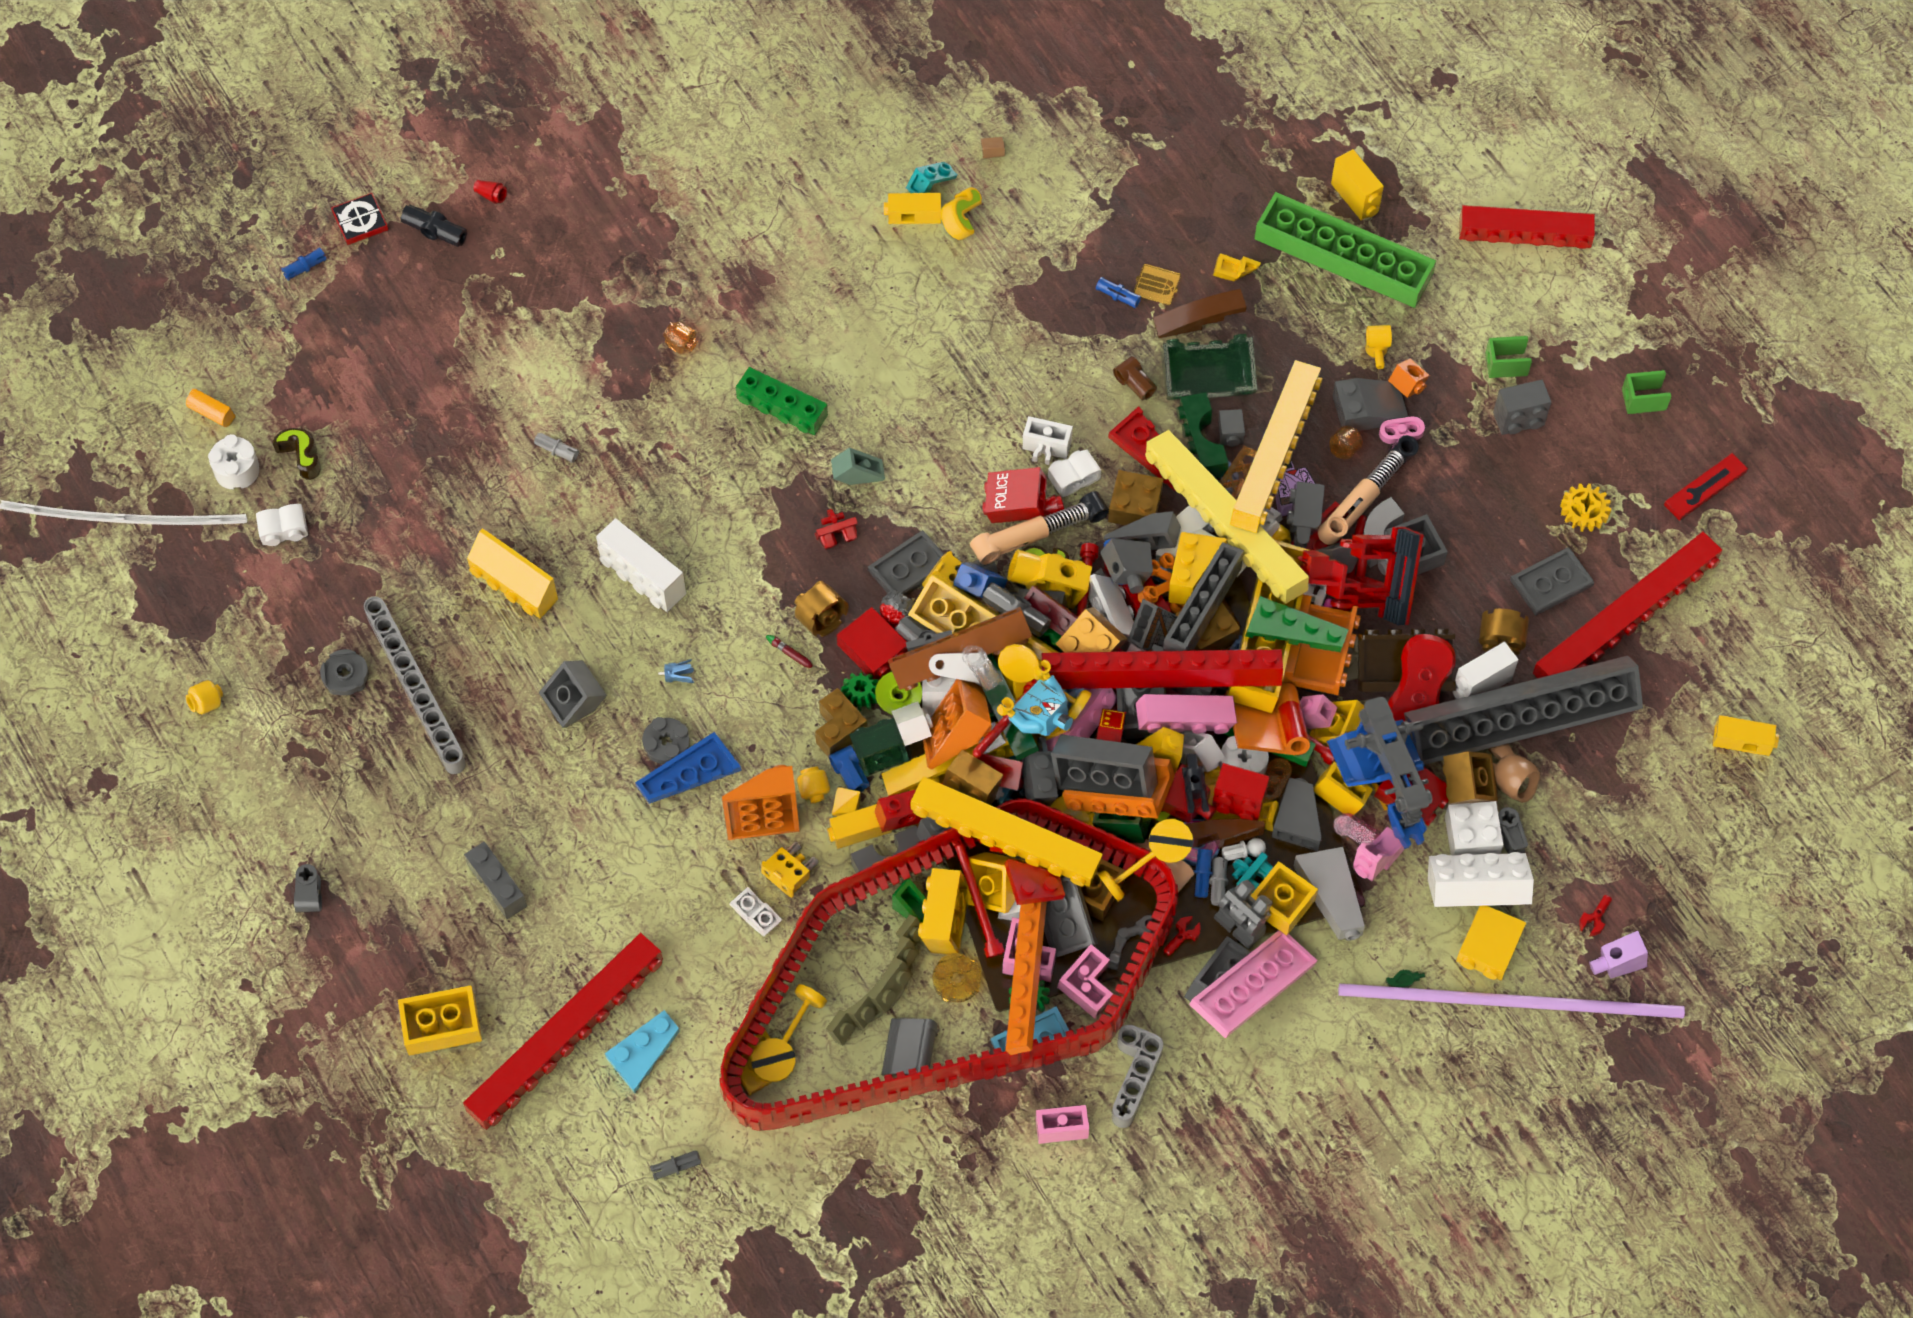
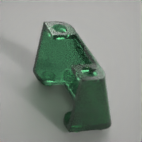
[1160,334,1258,400]

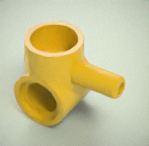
[1365,325,1392,369]

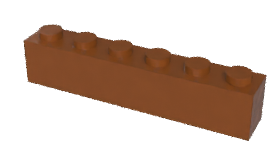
[888,607,1032,691]

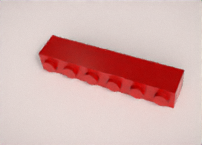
[1459,205,1595,249]

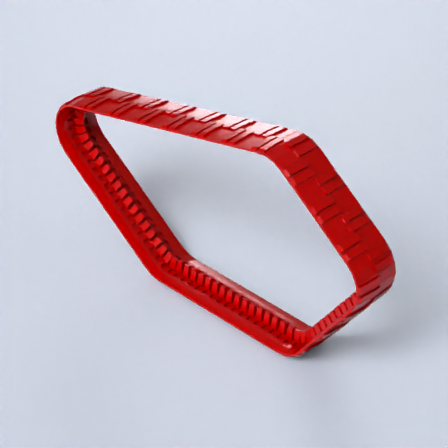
[719,799,1178,1131]

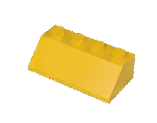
[467,528,558,619]

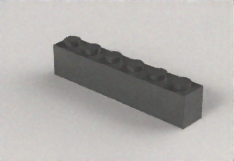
[1163,542,1244,651]

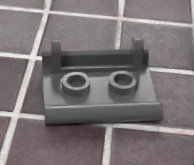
[881,1018,939,1076]

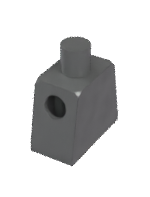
[1101,538,1153,594]

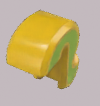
[941,187,982,240]

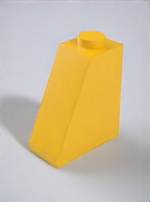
[1136,727,1184,774]

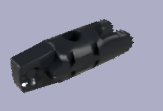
[1182,753,1210,813]

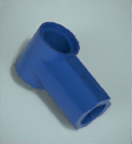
[828,745,869,792]

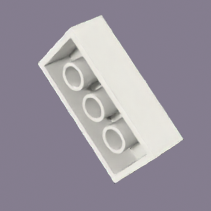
[596,518,686,612]
[1428,852,1534,907]

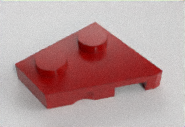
[1004,859,1065,905]

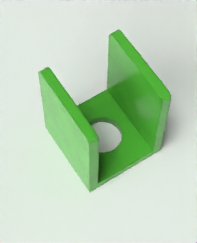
[1485,336,1532,378]
[1622,370,1671,414]

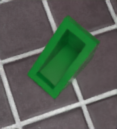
[892,878,927,923]

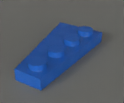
[635,732,742,804]

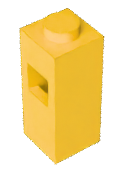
[884,193,941,224]
[1712,715,1779,756]
[827,804,892,849]

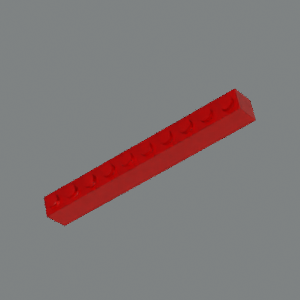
[1533,531,1722,678]
[1041,649,1283,689]
[463,932,663,1130]

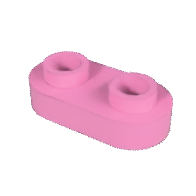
[1379,417,1425,444]

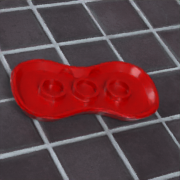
[1388,634,1456,721]

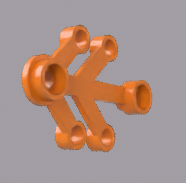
[1138,553,1184,613]

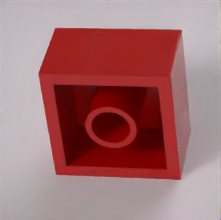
[1212,763,1270,820]

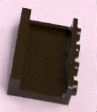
[1358,629,1456,692]

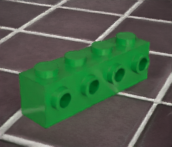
[735,367,828,436]

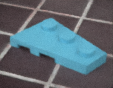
[990,1006,1069,1052]
[605,1010,680,1093]

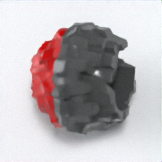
[880,590,915,628]

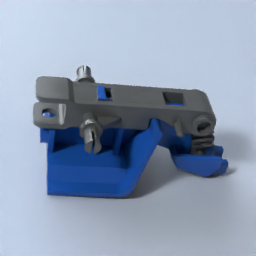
[1327,697,1432,849]

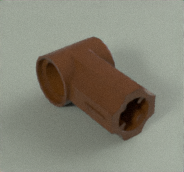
[1113,356,1157,400]

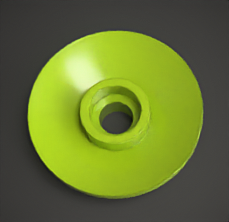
[875,672,922,715]

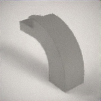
[1363,497,1404,575]

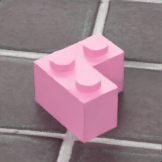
[1003,917,1056,982]
[1057,944,1113,1019]

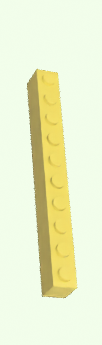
[1145,430,1309,604]

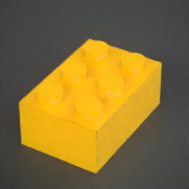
[918,868,968,956]
[398,985,482,1056]

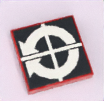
[331,193,388,245]

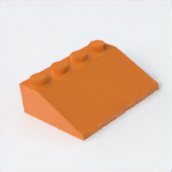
[923,679,992,770]
[722,765,800,840]

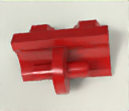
[815,509,858,550]

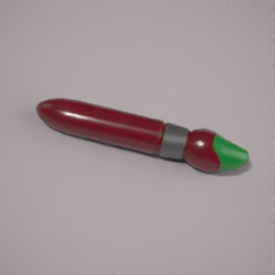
[766,635,813,668]

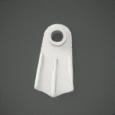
[929,653,986,683]

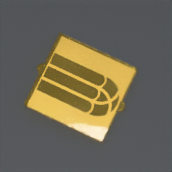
[1133,264,1181,305]

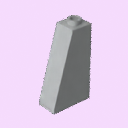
[1294,847,1365,941]

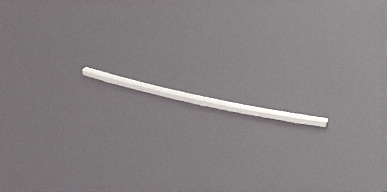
[0,500,247,525]

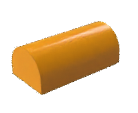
[186,389,235,427]

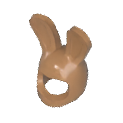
[1488,743,1540,803]

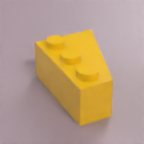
[1169,532,1227,605]

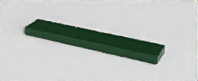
[979,653,1039,761]

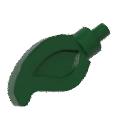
[1385,969,1425,988]

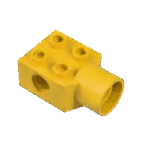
[1007,549,1092,609]

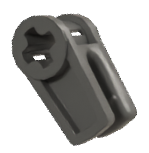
[1498,807,1528,854]

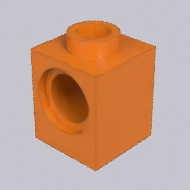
[1388,358,1430,398]

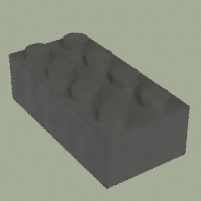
[1051,734,1158,798]

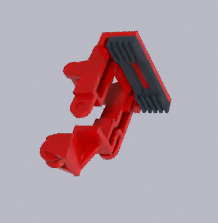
[1297,527,1424,626]

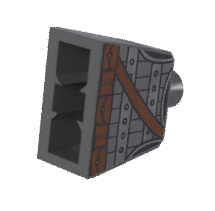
[1127,599,1178,649]

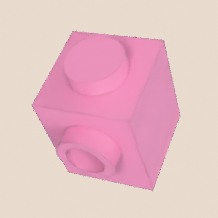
[1300,695,1337,729]

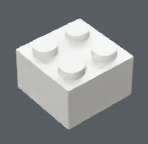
[1445,801,1503,855]

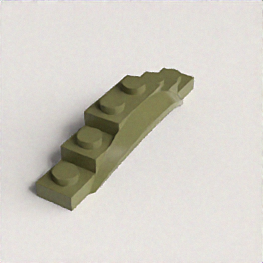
[826,915,921,1045]

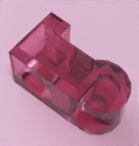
[1333,813,1382,849]

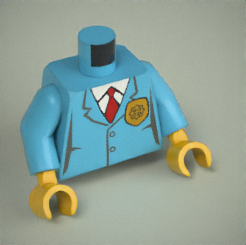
[997,660,1073,736]

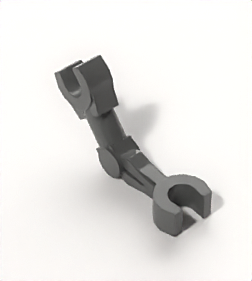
[1108,915,1154,970]

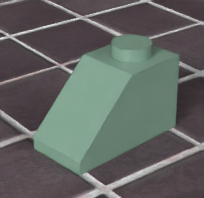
[831,447,885,485]

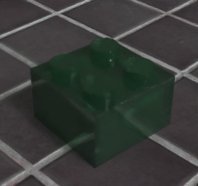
[849,718,909,776]

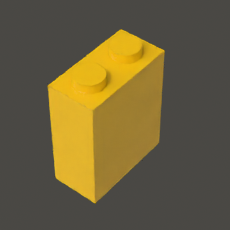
[1331,149,1384,221]
[1456,905,1526,981]

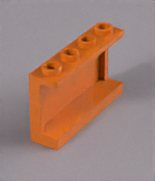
[1282,594,1361,695]
[1062,758,1175,819]

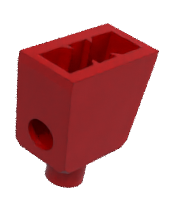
[1162,764,1216,823]

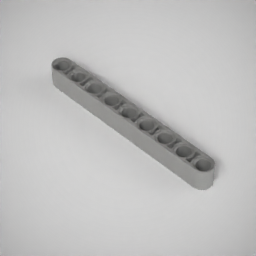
[364,596,466,774]

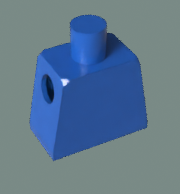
[953,562,1008,598]

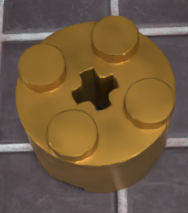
[795,581,849,637]
[1479,609,1529,656]

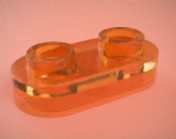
[1264,758,1292,802]

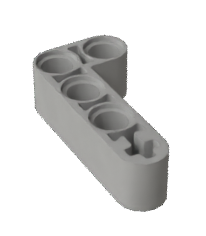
[1111,1024,1163,1128]

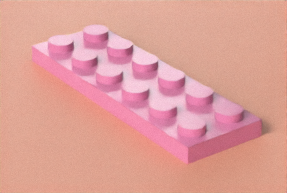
[1189,931,1318,1038]

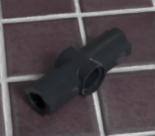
[400,204,467,247]

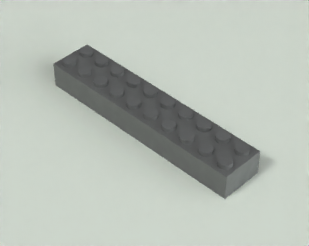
[1404,656,1643,765]

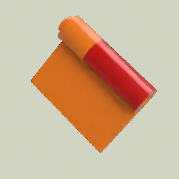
[1226,683,1310,755]

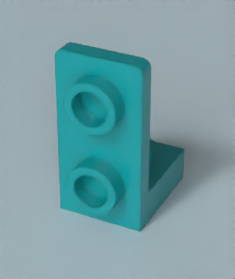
[906,162,958,193]

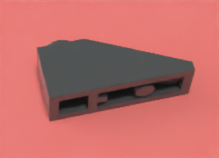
[1104,512,1181,550]

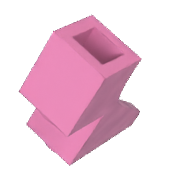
[1353,827,1404,881]

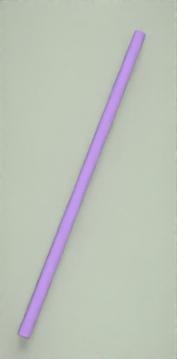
[1338,983,1685,1018]

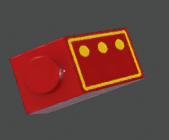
[1097,708,1126,743]

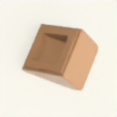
[981,137,1005,158]

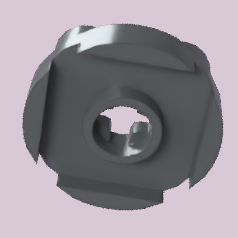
[320,649,369,696]
[642,717,690,764]

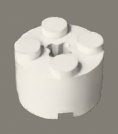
[208,434,259,489]
[1219,736,1269,775]

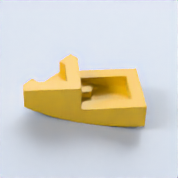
[1213,253,1261,281]

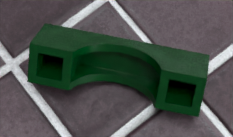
[1176,392,1229,479]

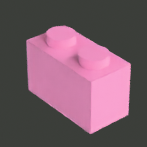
[1036,1105,1089,1144]

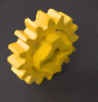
[1560,484,1611,532]

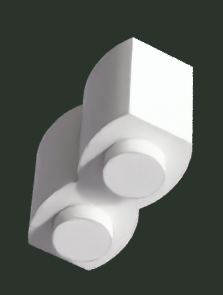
[1048,450,1101,497]
[256,504,308,546]

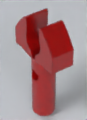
[1579,895,1612,937]
[1163,916,1200,956]

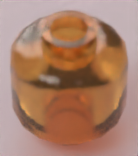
[663,321,698,354]
[1329,426,1363,460]

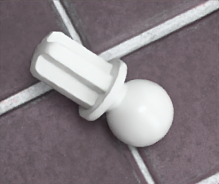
[1222,838,1266,861]

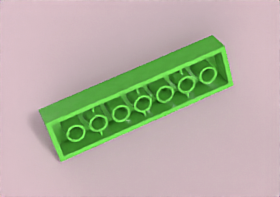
[1255,192,1436,308]

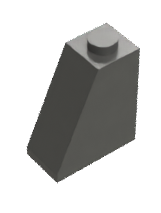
[1272,778,1321,851]

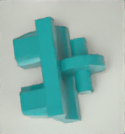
[1232,852,1273,896]

